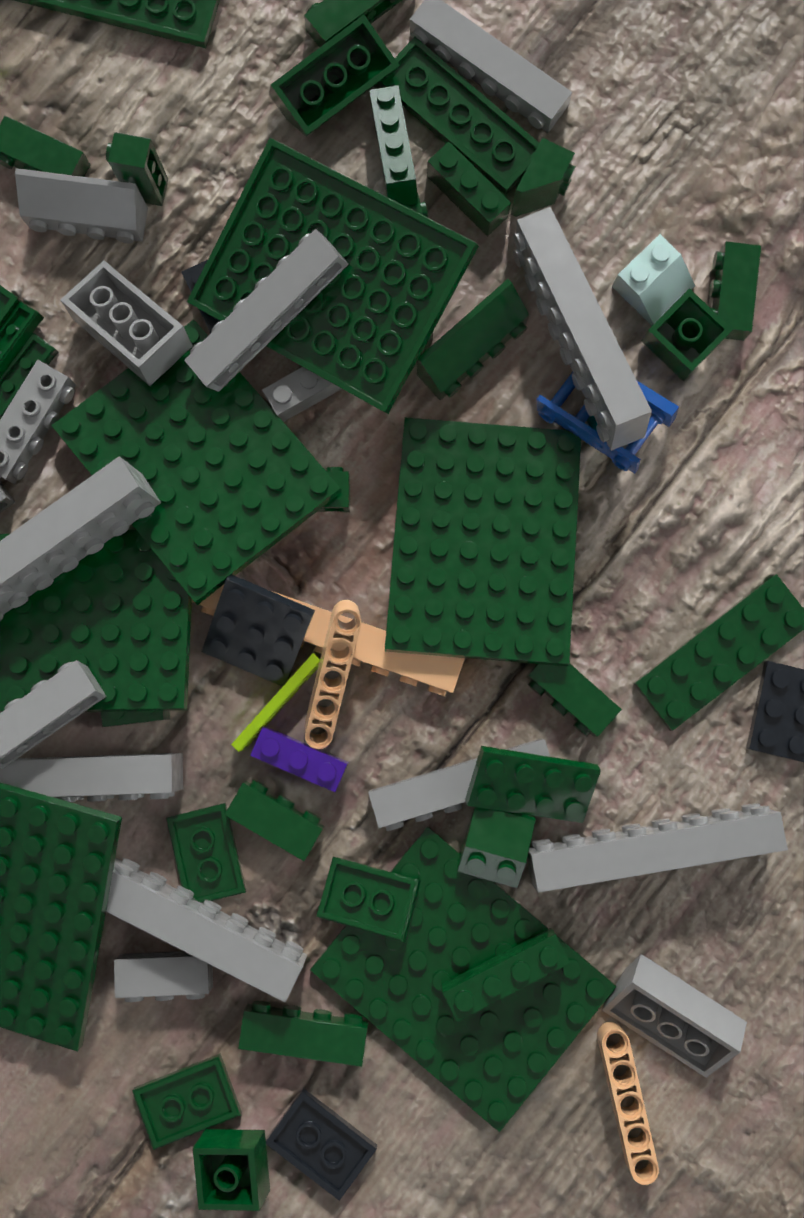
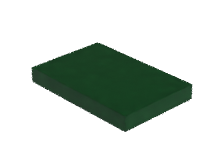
[166,803,247,903]
[316,856,421,942]
[132,1053,242,1150]

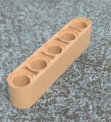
[305,600,361,749]
[597,1022,659,1185]

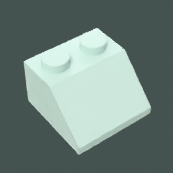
[612,234,695,326]

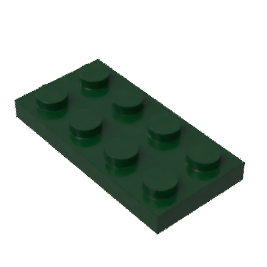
[465,746,601,823]

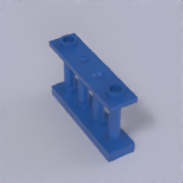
[536,371,679,474]

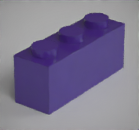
[250,727,349,792]

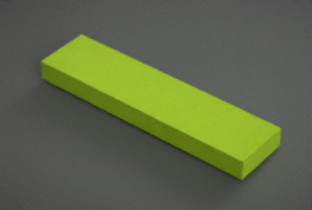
[231,653,320,752]

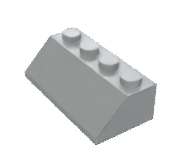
[15,168,148,243]
[602,954,747,1078]

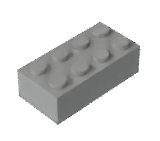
[60,260,193,386]

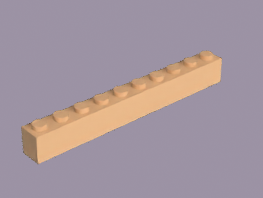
[192,585,465,697]

